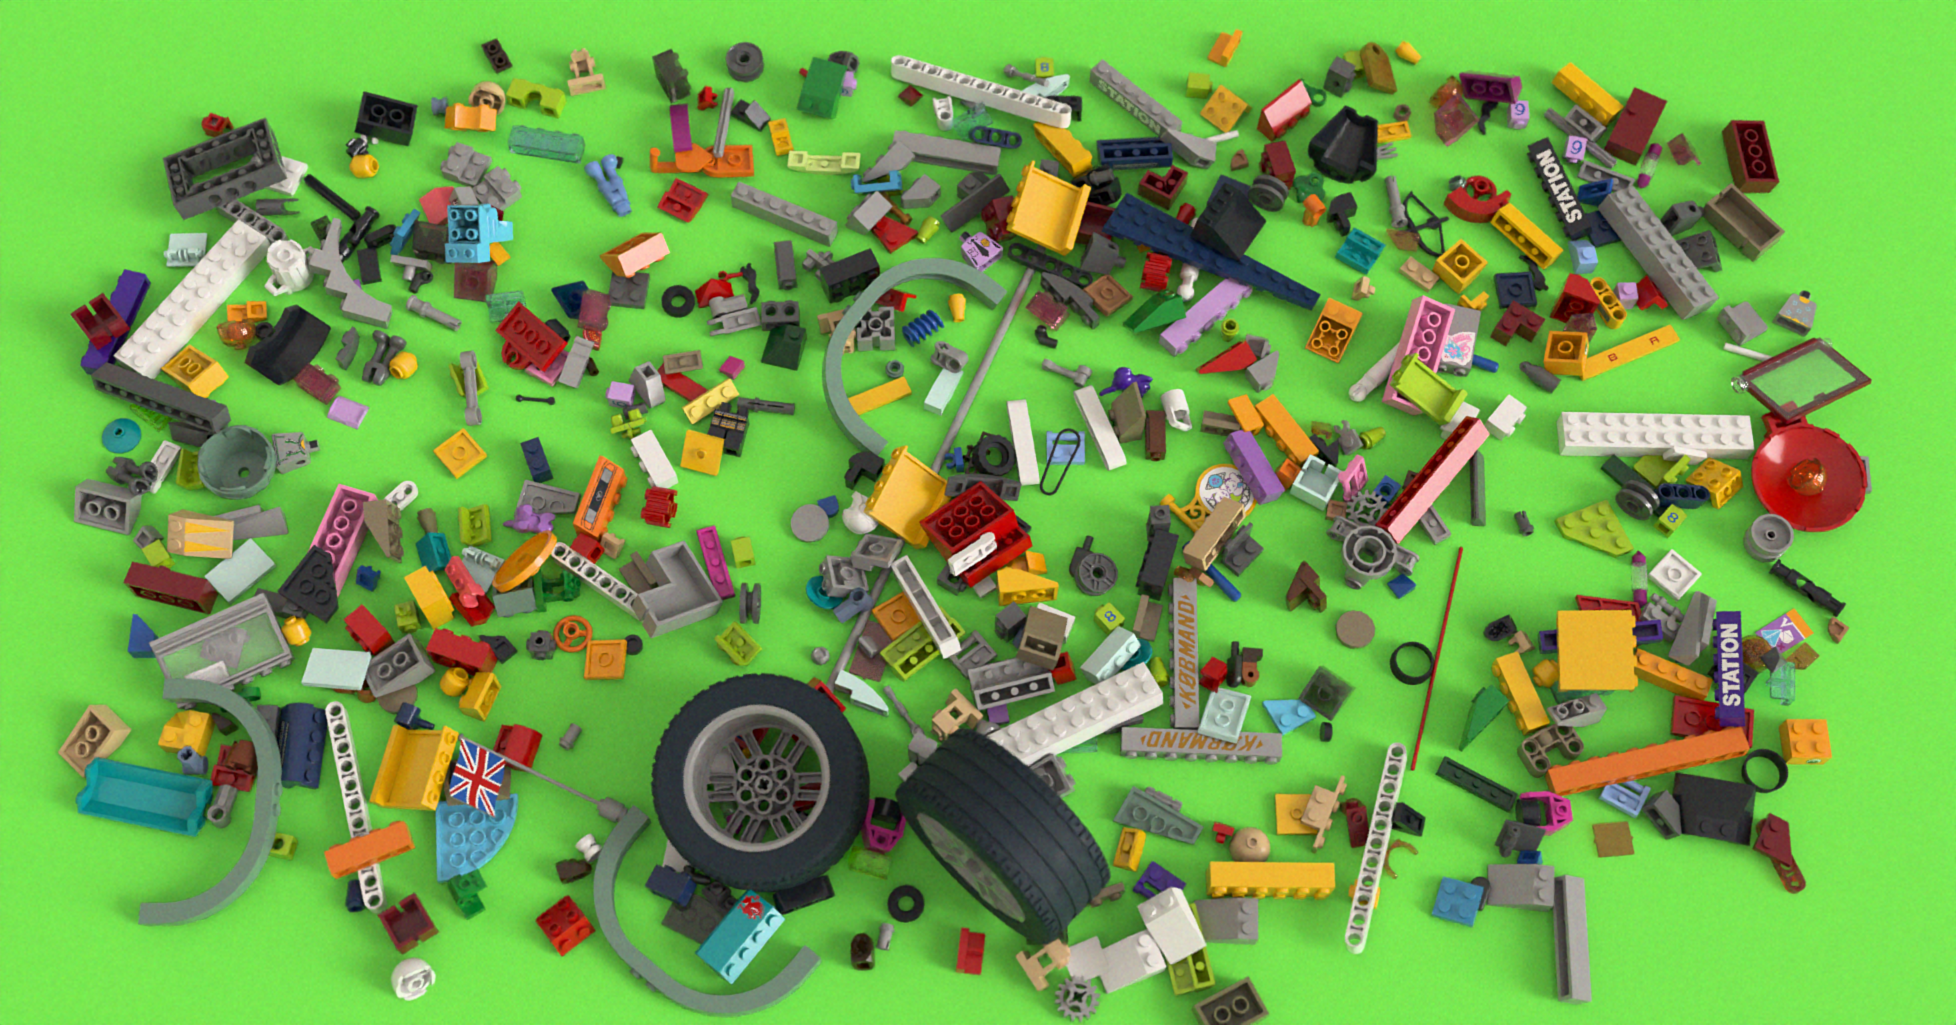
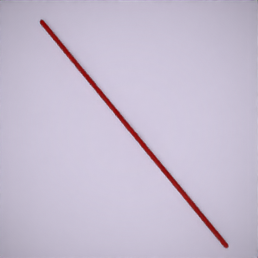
[1411,547,1463,771]

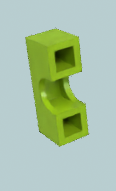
[506,78,566,119]

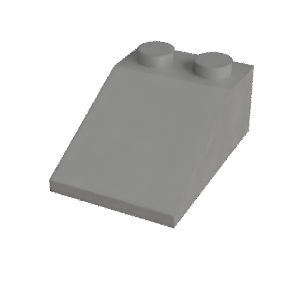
[365,633,436,698]
[1487,864,1554,912]
[1194,898,1258,945]

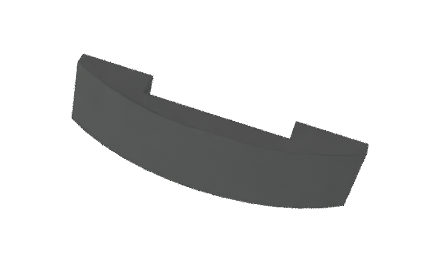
[944,474,1022,501]

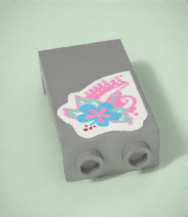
[1437,303,1481,377]

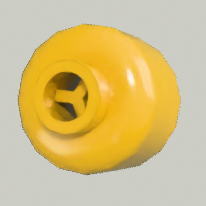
[349,154,379,179]
[389,351,418,379]
[281,616,311,647]
[1532,659,1558,688]
[439,667,469,697]

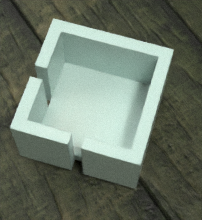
[1290,454,1342,511]

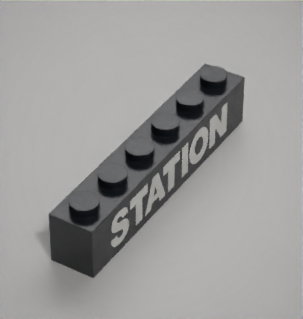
[1526,137,1593,241]

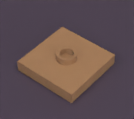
[1083,274,1133,317]

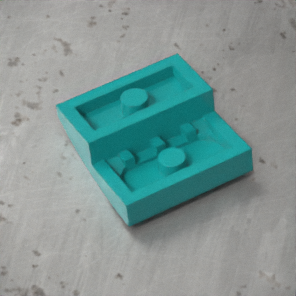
[1335,227,1386,275]

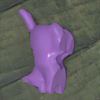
[503,504,556,534]

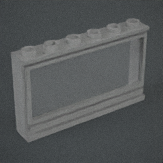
[149,593,295,711]

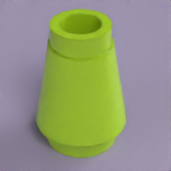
[916,216,940,244]
[1221,319,1239,342]
[1359,426,1386,450]
[1150,657,1170,688]

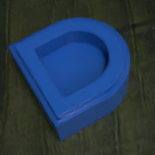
[817,495,839,518]

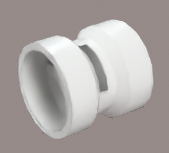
[576,834,602,863]

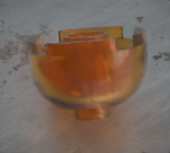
[1428,75,1463,111]
[216,319,256,350]
[1787,458,1828,496]
[1742,635,1772,674]

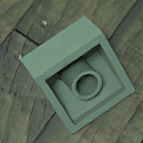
[492,576,537,618]

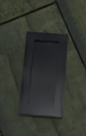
[357,247,382,285]

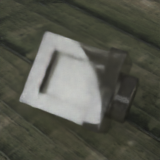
[310,216,331,243]

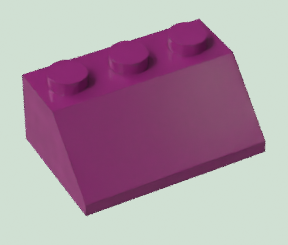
[1459,70,1522,104]

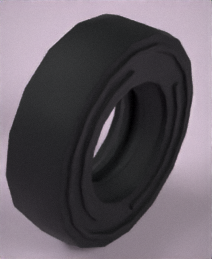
[662,285,695,318]
[887,885,924,923]

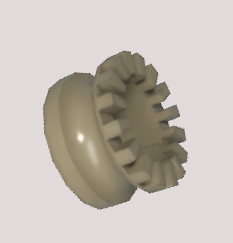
[1394,104,1411,122]

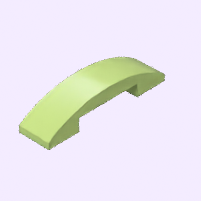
[787,151,861,175]

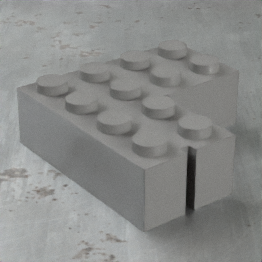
[632,540,723,638]

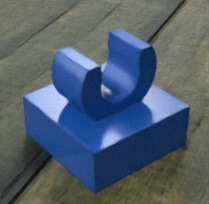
[945,447,964,473]
[356,565,381,591]

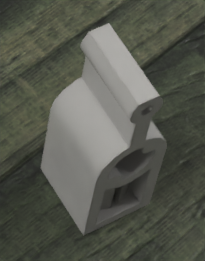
[558,336,594,388]

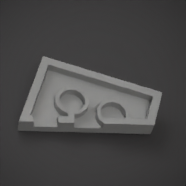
[514,480,581,517]

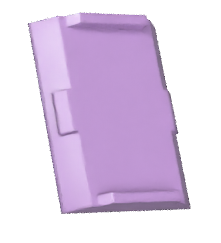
[327,396,370,429]

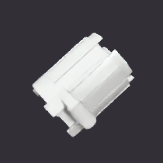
[265,239,315,296]

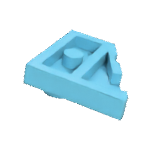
[1262,699,1316,736]

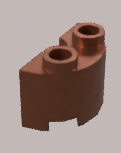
[224,740,258,776]

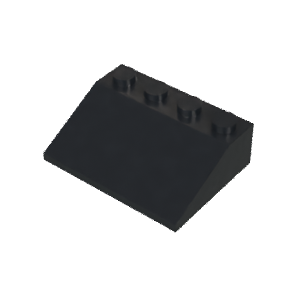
[1190,183,1266,262]

